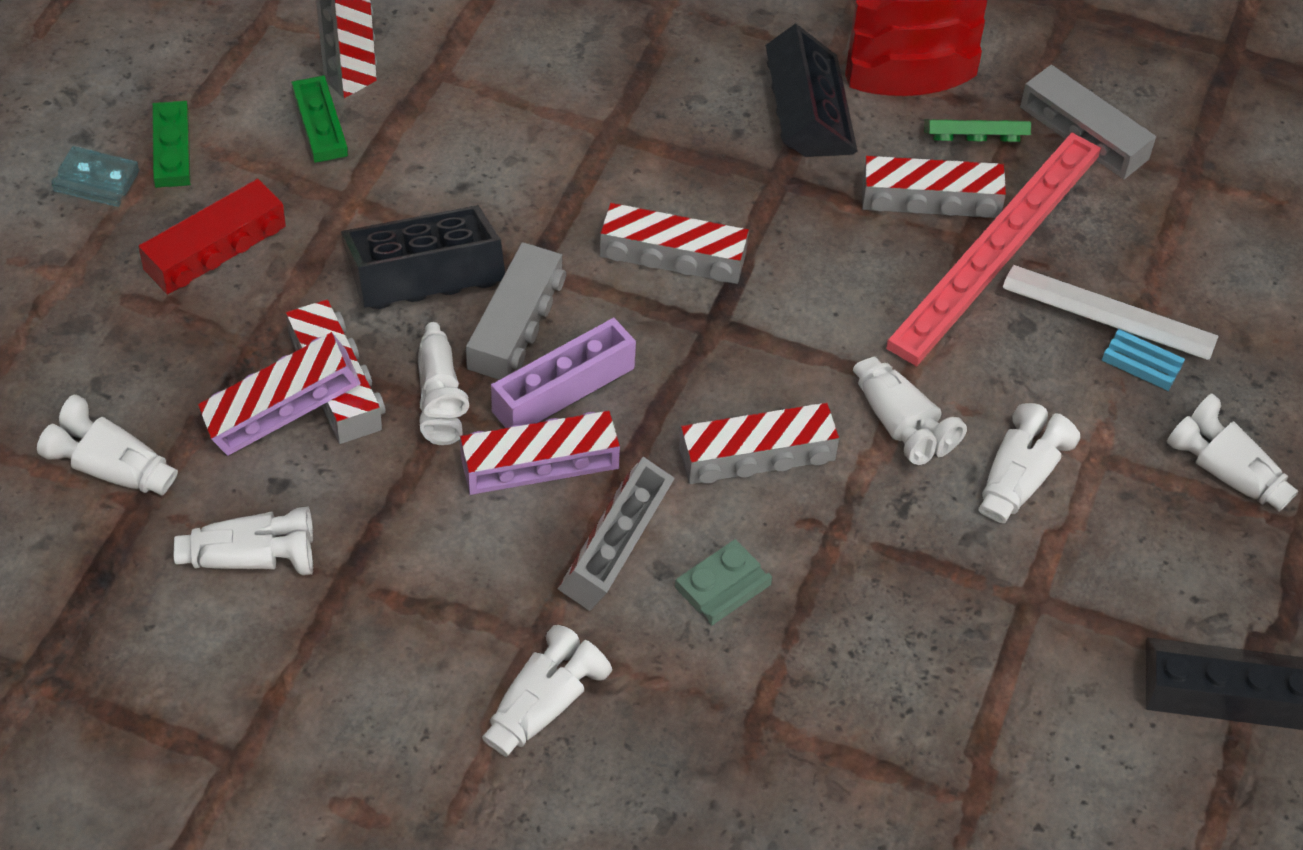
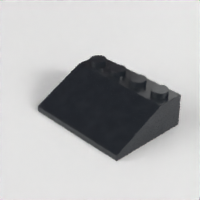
[341,205,505,309]

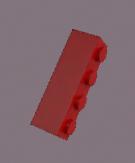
[138,178,286,295]

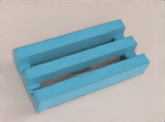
[1102,329,1185,391]

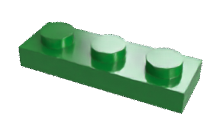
[291,75,348,163]
[152,101,191,188]
[924,119,1031,142]

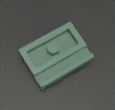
[675,539,772,626]

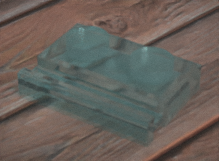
[51,146,139,207]

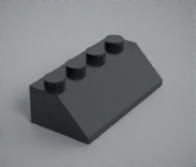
[765,23,858,157]
[1146,637,1303,730]

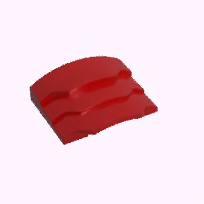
[845,0,988,96]

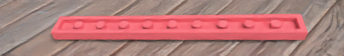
[886,133,1101,367]

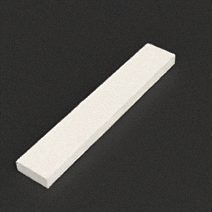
[1003,265,1218,360]

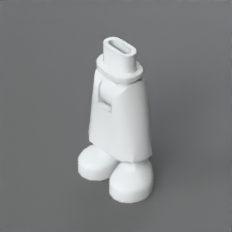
[418,322,469,445]
[853,357,967,465]
[37,394,178,496]
[1167,394,1298,512]
[979,403,1080,523]
[174,506,313,575]
[482,625,612,757]

